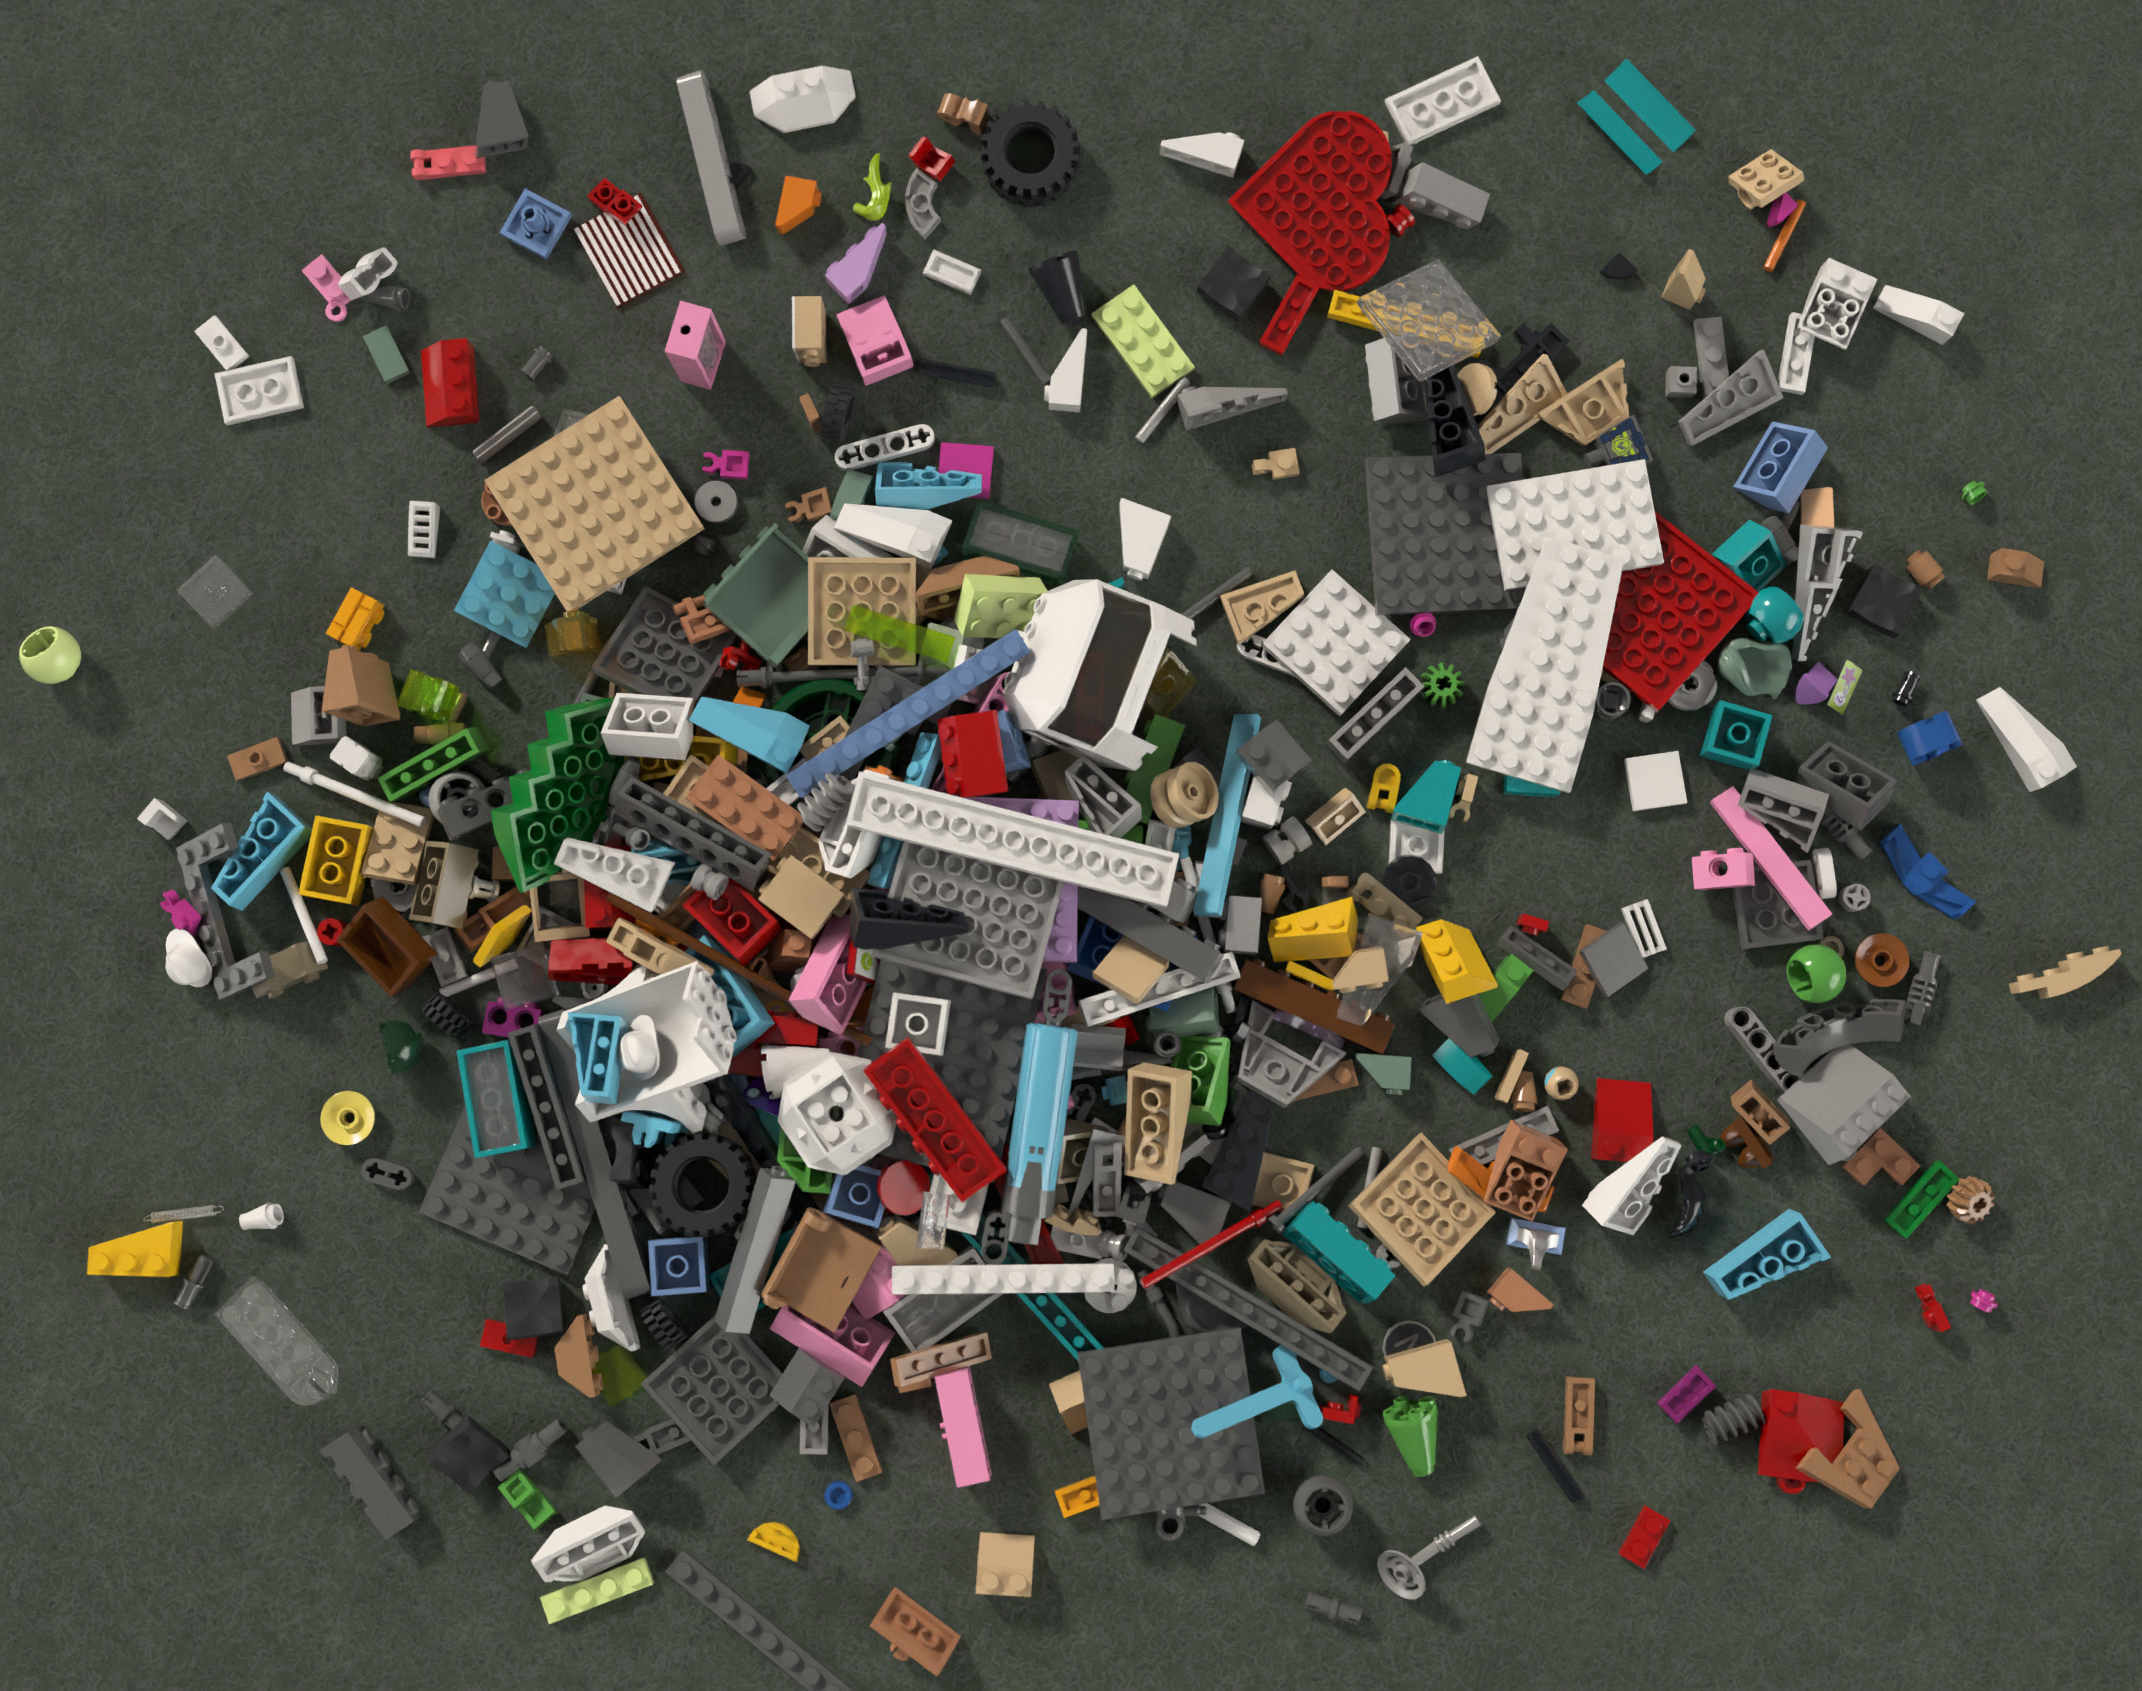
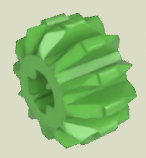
[1421,662,1465,708]

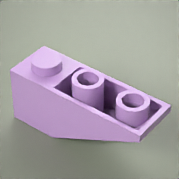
[825,223,887,305]

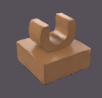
[783,646,821,684]

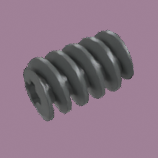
[1702,1394,1765,1446]

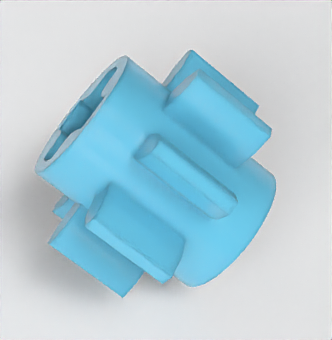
[1101,1075,1128,1106]

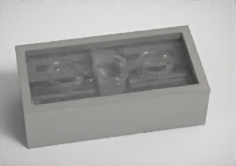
[883,1244,1004,1352]

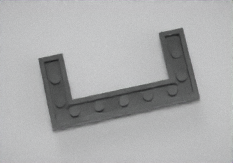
[819,666,953,846]
[176,822,275,1000]

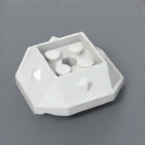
[778,1052,898,1175]

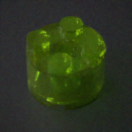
[398,670,461,723]

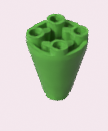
[1383,1396,1438,1476]

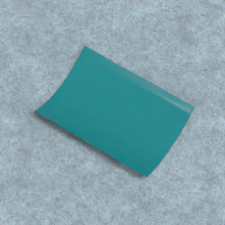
[1577,58,1696,175]

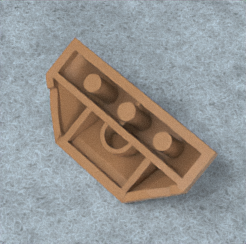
[916,556,1020,621]

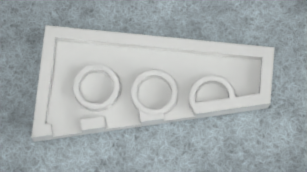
[554,838,675,912]

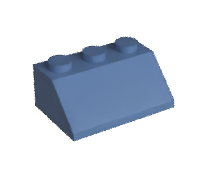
[1734,421,1828,514]

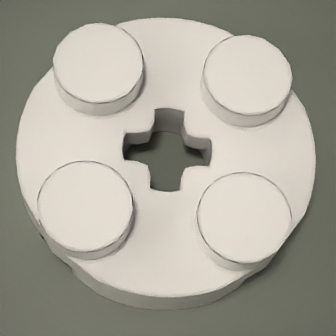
[1668,661,1717,711]
[1084,1258,1137,1313]

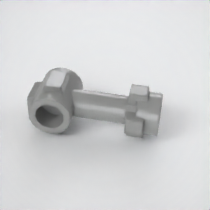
[850,638,874,690]

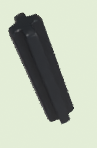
[919,359,996,388]
[1527,1429,1583,1503]

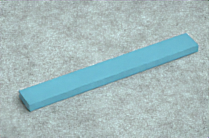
[1194,714,1261,916]

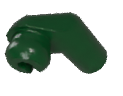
[1686,1124,1726,1156]

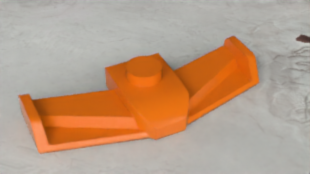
[1447,1146,1555,1212]

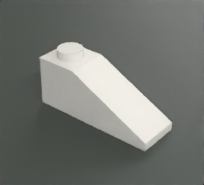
[1160,132,1244,178]
[1873,285,1964,345]
[1044,329,1087,412]

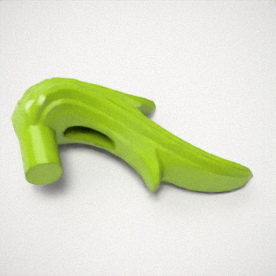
[853,153,892,221]

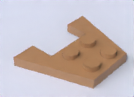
[1796,1389,1900,1509]

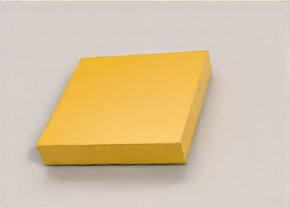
[473,905,532,967]

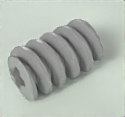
[797,772,855,832]

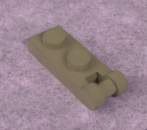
[1347,873,1423,940]

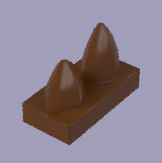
[1720,1115,1775,1169]

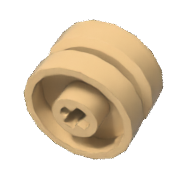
[1150,762,1219,828]

